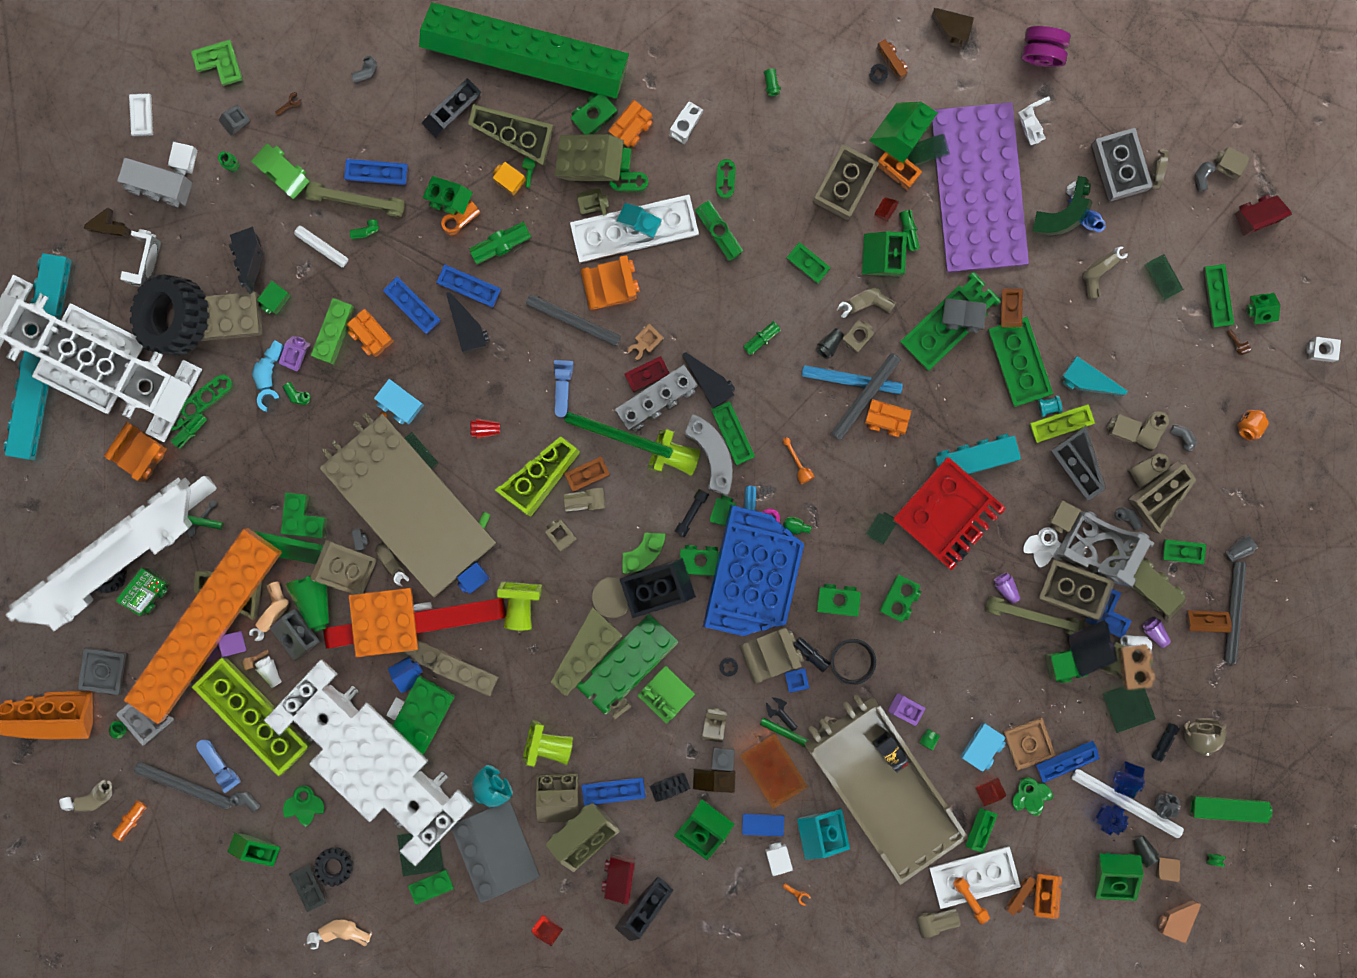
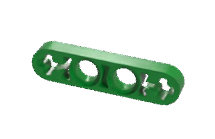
[171,375,233,431]

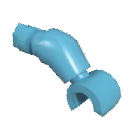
[252,340,284,412]

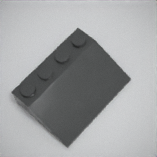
[451,800,540,903]

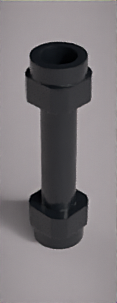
[674,489,709,537]

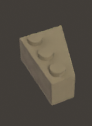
[1129,462,1197,534]

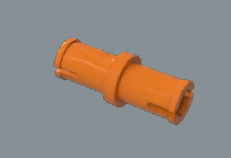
[112,800,147,842]

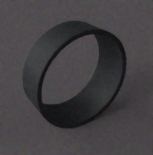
[831,639,876,685]

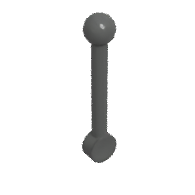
[187,500,217,536]

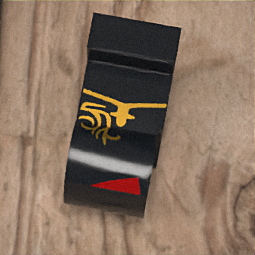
[872,731,910,773]

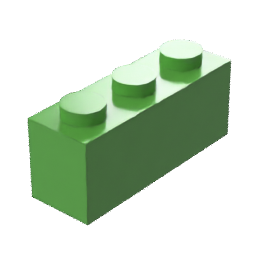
[311,298,355,365]

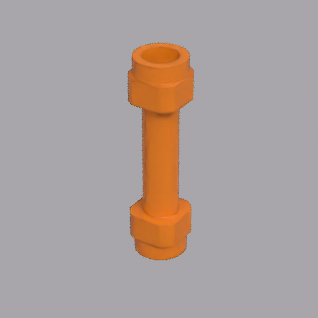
[953,877,990,924]

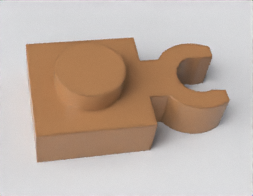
[627,324,664,361]

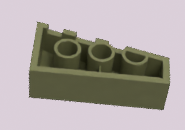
[468,104,555,166]
[1110,542,1186,622]
[551,607,623,696]

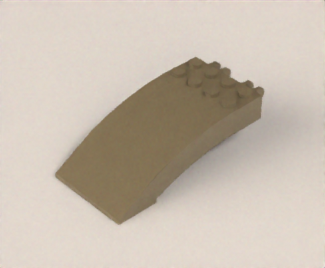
[320,412,496,598]
[804,695,968,885]

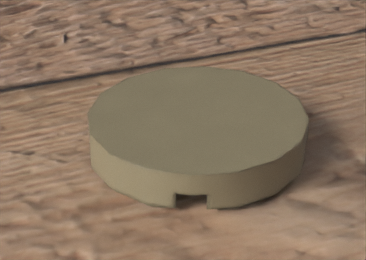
[1151,148,1169,190]
[592,577,629,618]

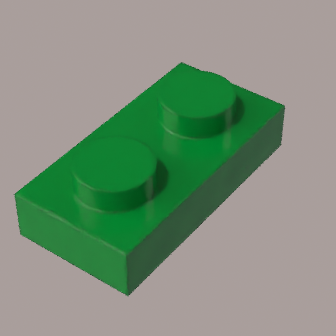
[786,242,831,284]
[1162,539,1206,565]
[965,808,998,853]
[408,869,454,905]

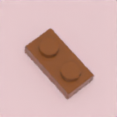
[877,39,908,81]
[1001,289,1023,327]
[564,456,610,492]
[1187,610,1232,633]
[1004,874,1037,916]

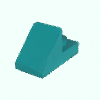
[616,203,662,239]

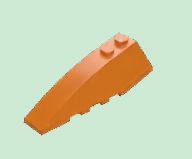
[0,691,93,739]

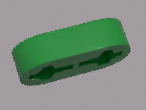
[716,159,736,199]
[610,172,649,192]

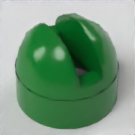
[109,721,127,739]

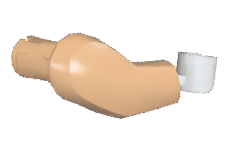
[249,582,289,641]
[307,920,371,950]

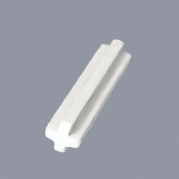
[294,226,348,267]

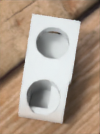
[669,101,703,145]

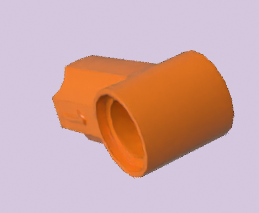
[441,200,480,236]

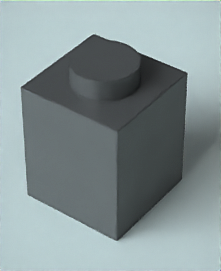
[712,747,735,771]

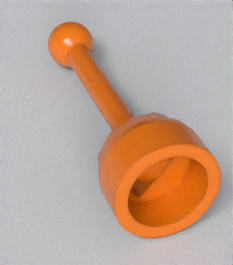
[783,437,815,485]

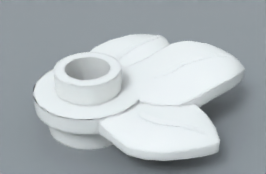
[1023,527,1062,568]

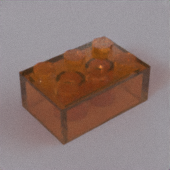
[739,732,808,809]

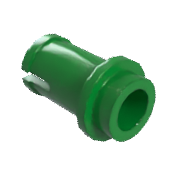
[763,69,781,96]

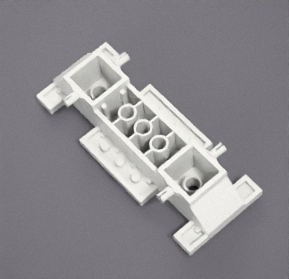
[0,275,202,443]
[6,477,192,631]
[264,659,473,865]

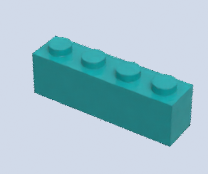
[933,433,1021,474]

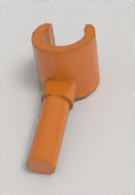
[783,883,811,906]

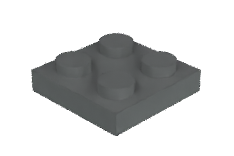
[78,648,127,695]

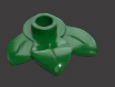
[1012,777,1053,816]
[283,785,324,827]

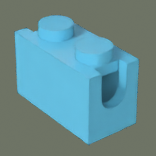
[374,379,424,425]
[960,722,1006,772]

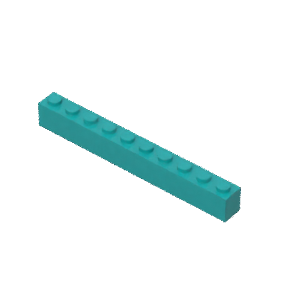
[4,253,72,461]

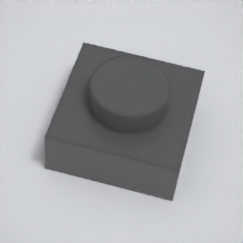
[352,529,369,551]

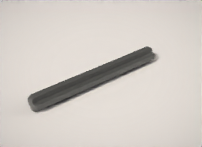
[526,294,621,346]
[832,353,901,440]
[1225,562,1246,664]
[134,762,231,809]

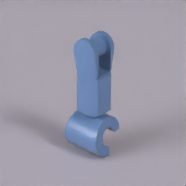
[554,360,573,417]
[196,740,241,793]

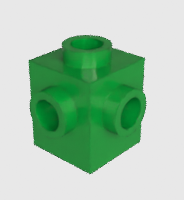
[1247,292,1281,324]

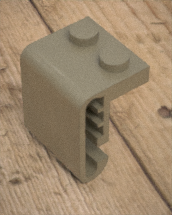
[739,627,804,684]

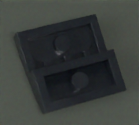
[1068,620,1117,677]

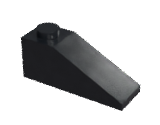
[421,78,482,138]
[446,292,490,354]
[682,352,736,409]
[615,877,674,941]

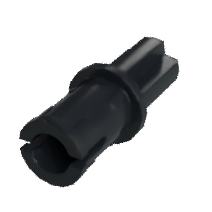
[793,637,831,673]

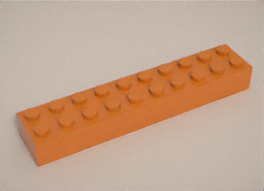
[124,528,282,724]

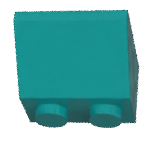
[797,809,850,860]

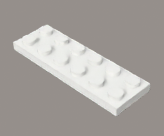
[570,194,699,263]

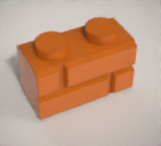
[608,100,653,148]
[878,152,923,191]
[347,309,394,357]
[864,399,912,438]
[1034,874,1062,919]

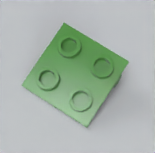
[637,666,695,724]

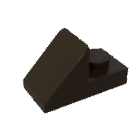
[84,208,131,238]

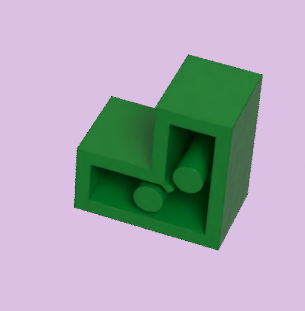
[281,493,328,539]
[1044,649,1088,683]

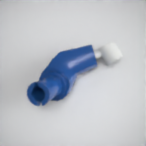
[1066,182,1106,232]

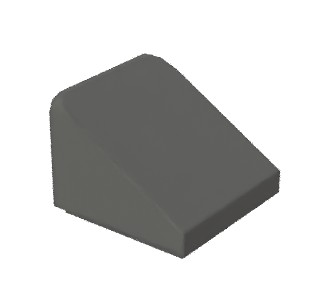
[219,104,250,135]

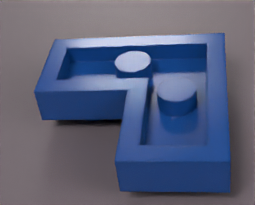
[1085,589,1132,638]

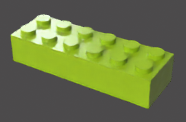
[192,657,312,776]

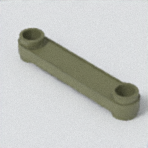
[305,182,405,218]
[985,596,1085,635]

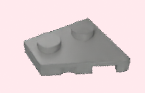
[116,704,174,746]

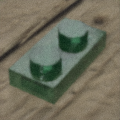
[908,134,950,166]
[1145,254,1184,300]

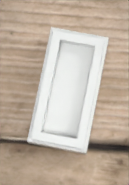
[129,94,153,136]

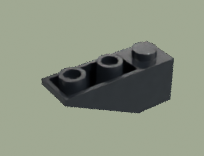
[229,227,264,294]

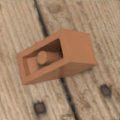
[1158,900,1201,943]

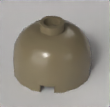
[1184,718,1227,756]

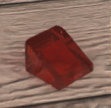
[874,198,899,222]
[976,777,1006,806]
[531,915,563,946]

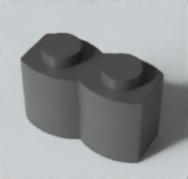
[942,299,987,333]

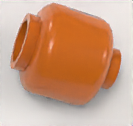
[1237,410,1269,440]

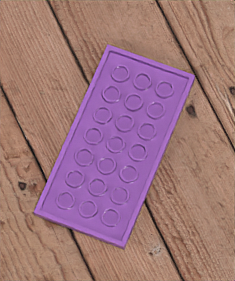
[932,102,1029,273]

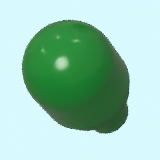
[783,516,812,535]

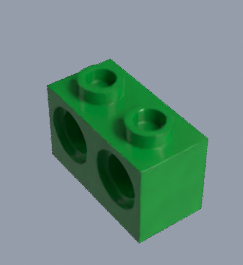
[422,176,473,215]
[879,574,922,622]

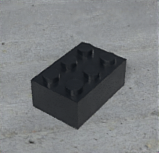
[619,558,696,618]

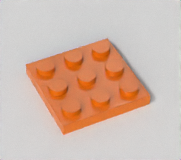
[349,588,419,657]

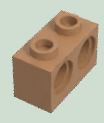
[1118,644,1155,690]

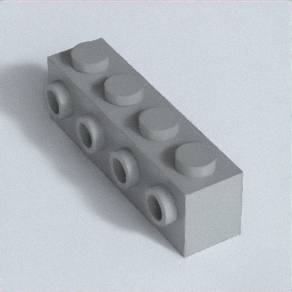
[615,365,697,432]

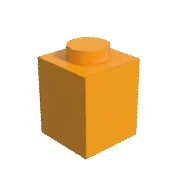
[493,162,526,196]

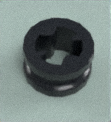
[869,64,888,84]
[720,657,738,677]

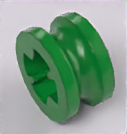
[1206,853,1226,867]

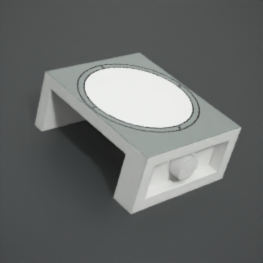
[120,229,161,287]

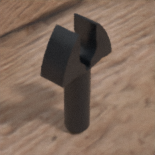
[766,697,798,731]

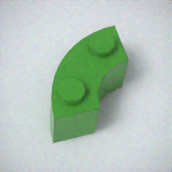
[251,143,310,199]
[622,533,665,574]

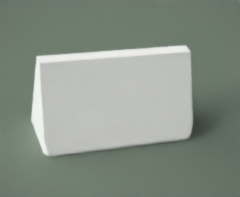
[188,476,217,511]

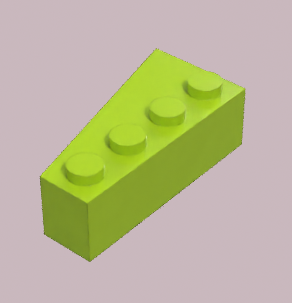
[495,437,580,517]

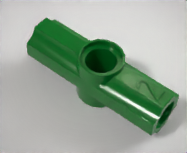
[695,201,744,261]
[469,221,532,265]

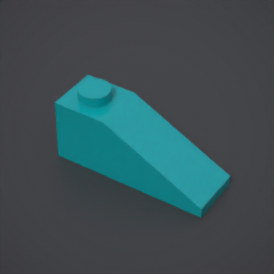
[1060,356,1128,396]

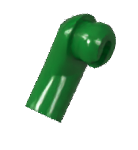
[349,219,379,240]
[282,382,311,405]

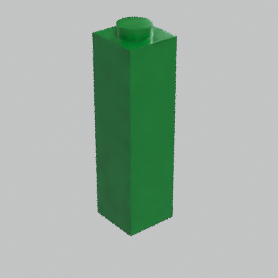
[1190,795,1273,823]

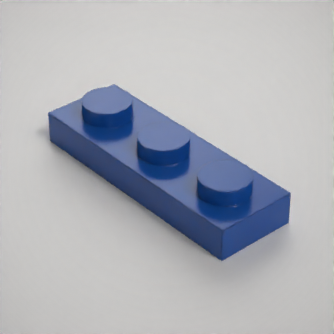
[344,159,408,185]
[436,264,501,308]
[383,276,441,335]
[1036,741,1100,783]
[582,777,646,806]

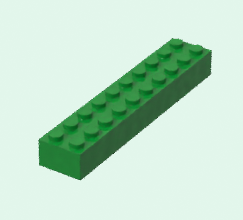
[419,2,629,98]

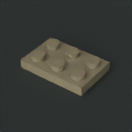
[310,540,377,595]

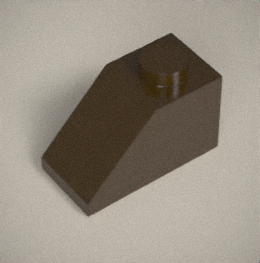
[931,7,974,47]
[693,768,735,793]

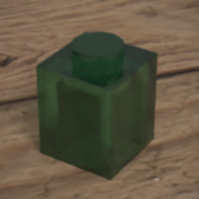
[865,512,896,545]

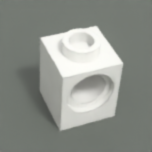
[168,142,198,175]
[1306,337,1341,362]
[765,842,793,876]

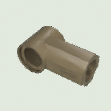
[564,488,606,512]
[916,908,961,938]

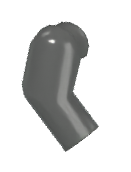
[351,56,377,83]
[1195,161,1216,191]
[1170,424,1197,451]
[1115,507,1143,531]
[229,792,261,813]

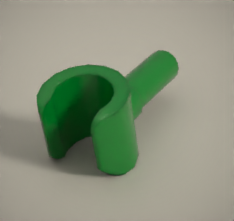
[522,157,535,187]

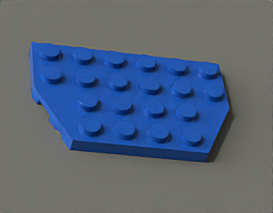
[702,505,804,636]

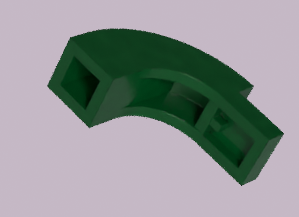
[1032,176,1093,236]

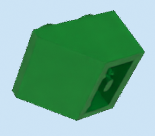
[862,231,907,277]

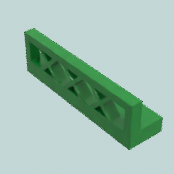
[253,531,324,564]

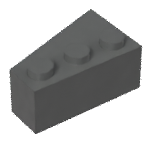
[1052,425,1106,501]

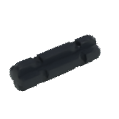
[1152,723,1180,762]

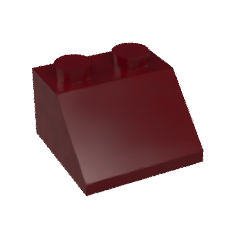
[1235,194,1292,236]
[601,855,635,905]

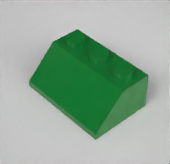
[869,101,938,163]

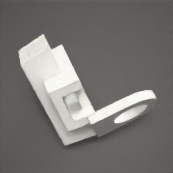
[1018,97,1050,145]

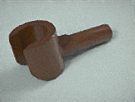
[275,92,301,116]
[1227,329,1251,355]

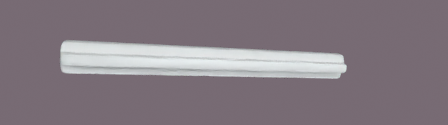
[1072,769,1184,838]

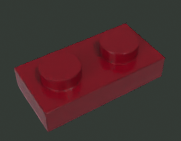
[624,356,670,393]

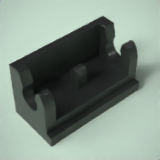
[289,865,326,912]

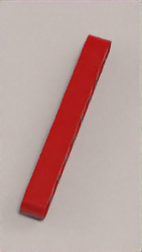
[323,598,506,649]

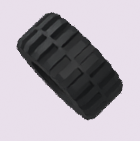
[130,274,210,356]

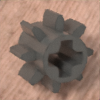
[1154,793,1181,820]

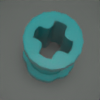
[1038,395,1062,417]

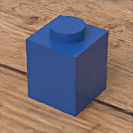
[457,562,490,594]
[388,656,423,693]

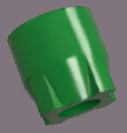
[918,729,940,751]

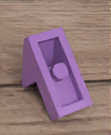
[205,631,247,662]
[888,693,926,726]

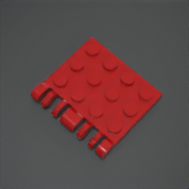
[893,457,1006,571]

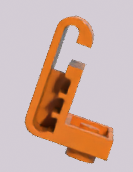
[580,255,640,310]
[104,422,168,483]

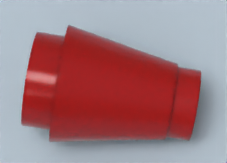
[470,419,500,439]

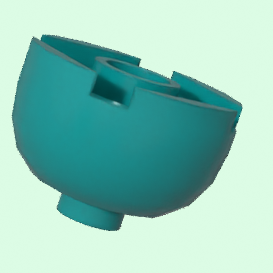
[472,765,513,807]

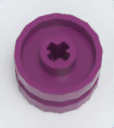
[1021,26,1071,67]

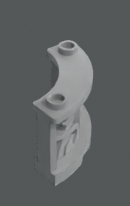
[685,414,732,496]
[1055,510,1154,587]

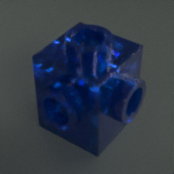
[1113,761,1145,798]
[1093,803,1129,836]

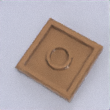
[1003,718,1056,771]

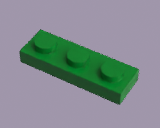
[1203,264,1234,328]
[711,401,755,466]

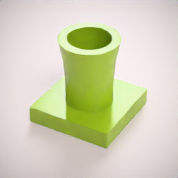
[647,429,700,476]
[497,582,542,631]
[522,720,573,767]

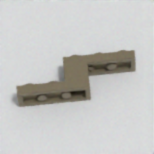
[398,640,499,696]

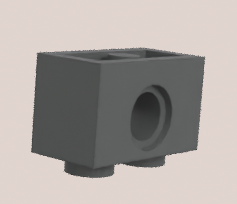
[270,609,320,661]

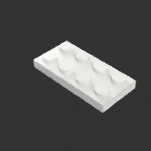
[929,846,1021,909]

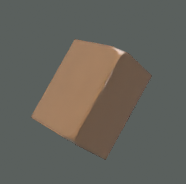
[1156,857,1180,882]

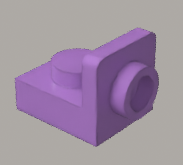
[279,336,311,371]

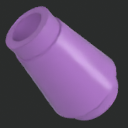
[994,572,1021,604]
[1142,617,1171,648]

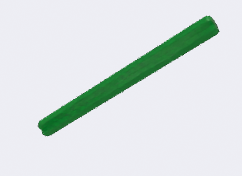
[564,412,673,458]

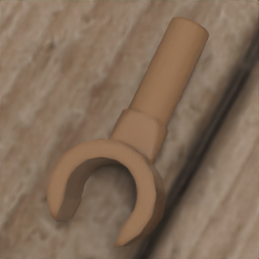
[243,649,270,670]

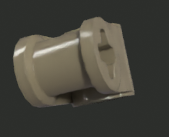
[1135,411,1169,451]
[1129,454,1170,487]

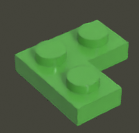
[191,40,243,86]

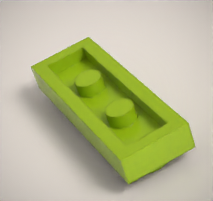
[1029,404,1095,443]

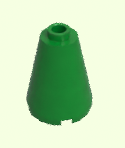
[285,575,329,632]

